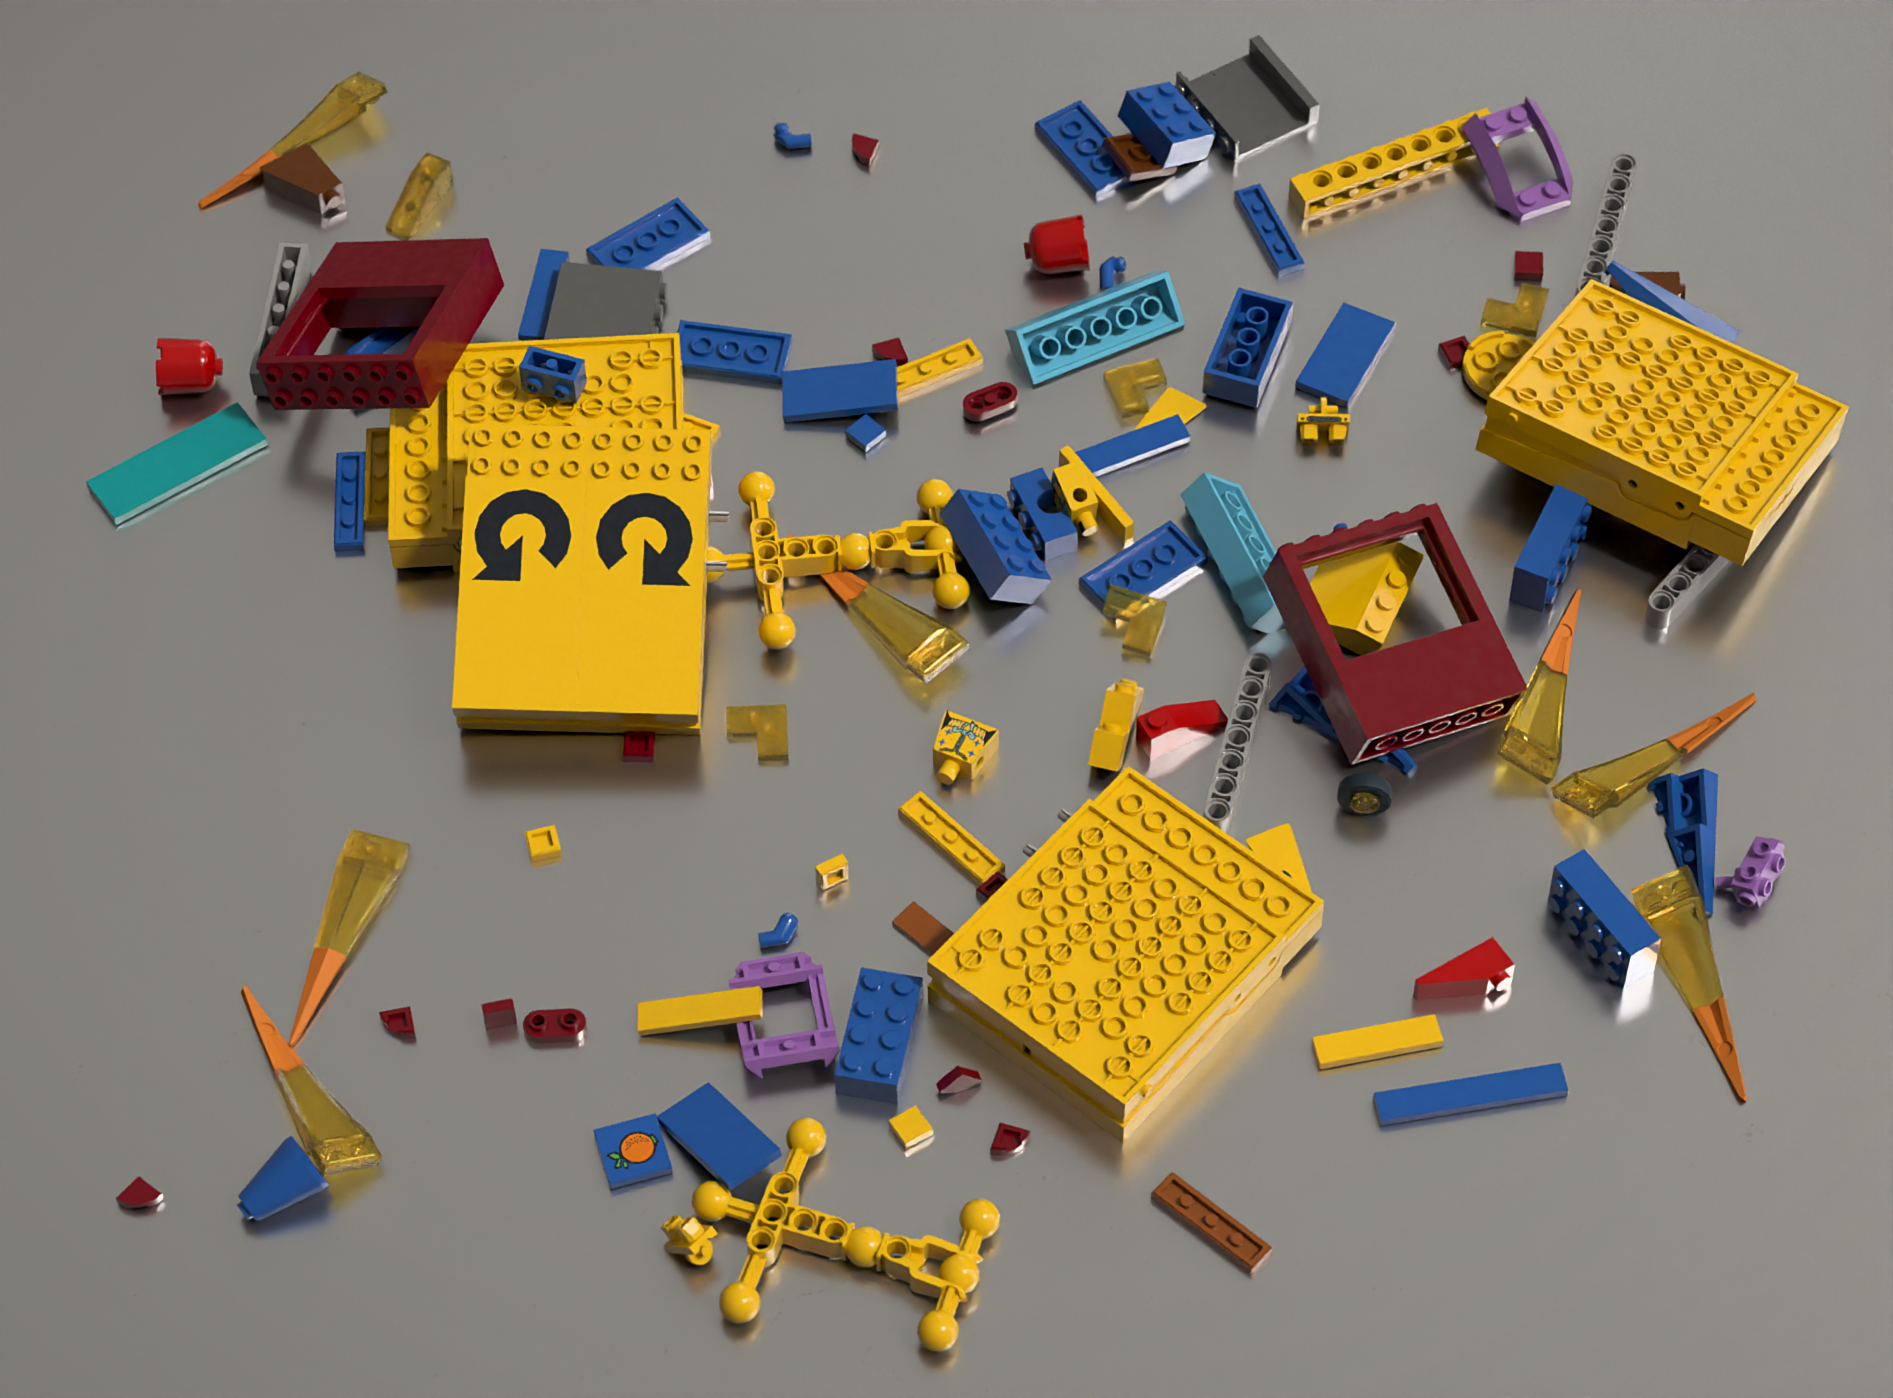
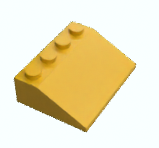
[1310,541,1424,656]

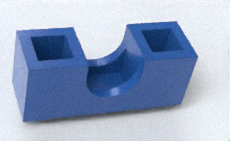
[1007,467,1078,560]

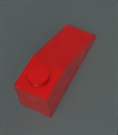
[1136,700,1228,760]
[1413,937,1515,1001]

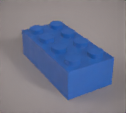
[1202,287,1293,408]
[1509,484,1593,613]
[939,489,1052,604]
[1548,849,1661,989]
[835,967,923,1105]

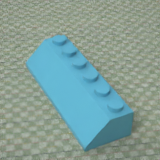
[1005,270,1186,385]
[1180,472,1287,633]

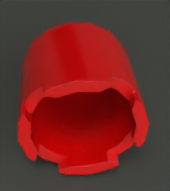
[1024,214,1090,275]
[156,338,223,395]

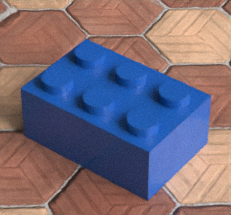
[1117,81,1216,169]

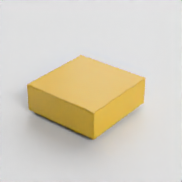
[524,825,562,862]
[815,853,848,891]
[889,1105,933,1149]

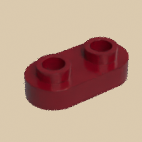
[963,382,1017,421]
[523,1008,587,1044]

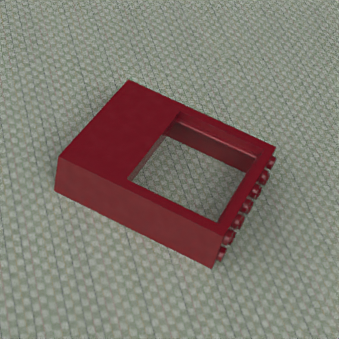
[256,238,504,410]
[1263,503,1528,765]

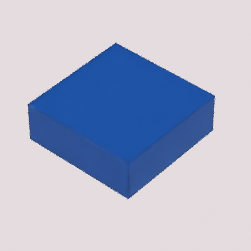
[845,414,886,452]

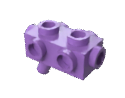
[1716,836,1786,908]

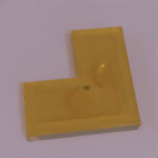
[1480,283,1549,337]
[1103,358,1167,419]
[1101,584,1167,657]
[726,704,788,761]

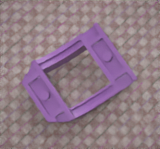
[1461,97,1573,222]
[729,952,840,1079]

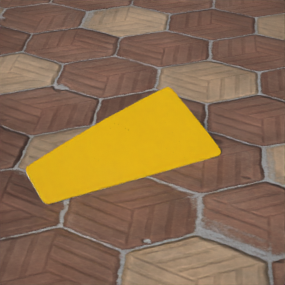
[1134,387,1206,430]
[1246,823,1312,892]

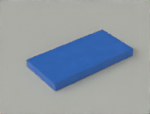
[1035,100,1130,198]
[586,197,710,270]
[1295,302,1395,408]
[677,320,792,384]
[782,359,898,423]
[1079,520,1208,622]
[657,1082,782,1191]

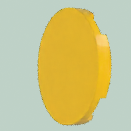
[1462,330,1535,400]

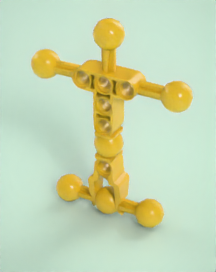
[707,471,970,650]
[691,1117,1000,1352]

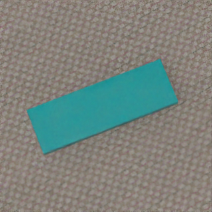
[86,402,268,525]

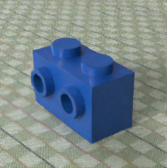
[519,346,587,403]

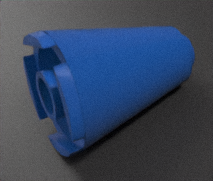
[237,1136,330,1221]

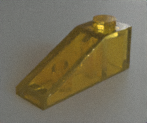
[385,152,454,240]

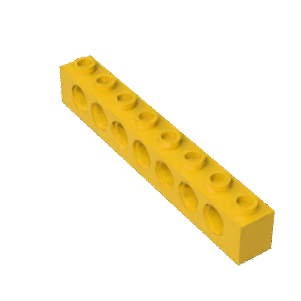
[1288,107,1501,219]

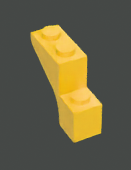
[1088,679,1144,771]

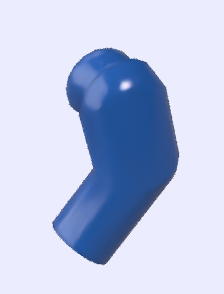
[773,123,812,149]
[1099,256,1127,291]
[758,913,798,948]

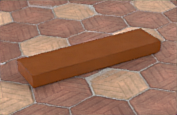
[892,901,954,955]
[1151,1172,1273,1275]

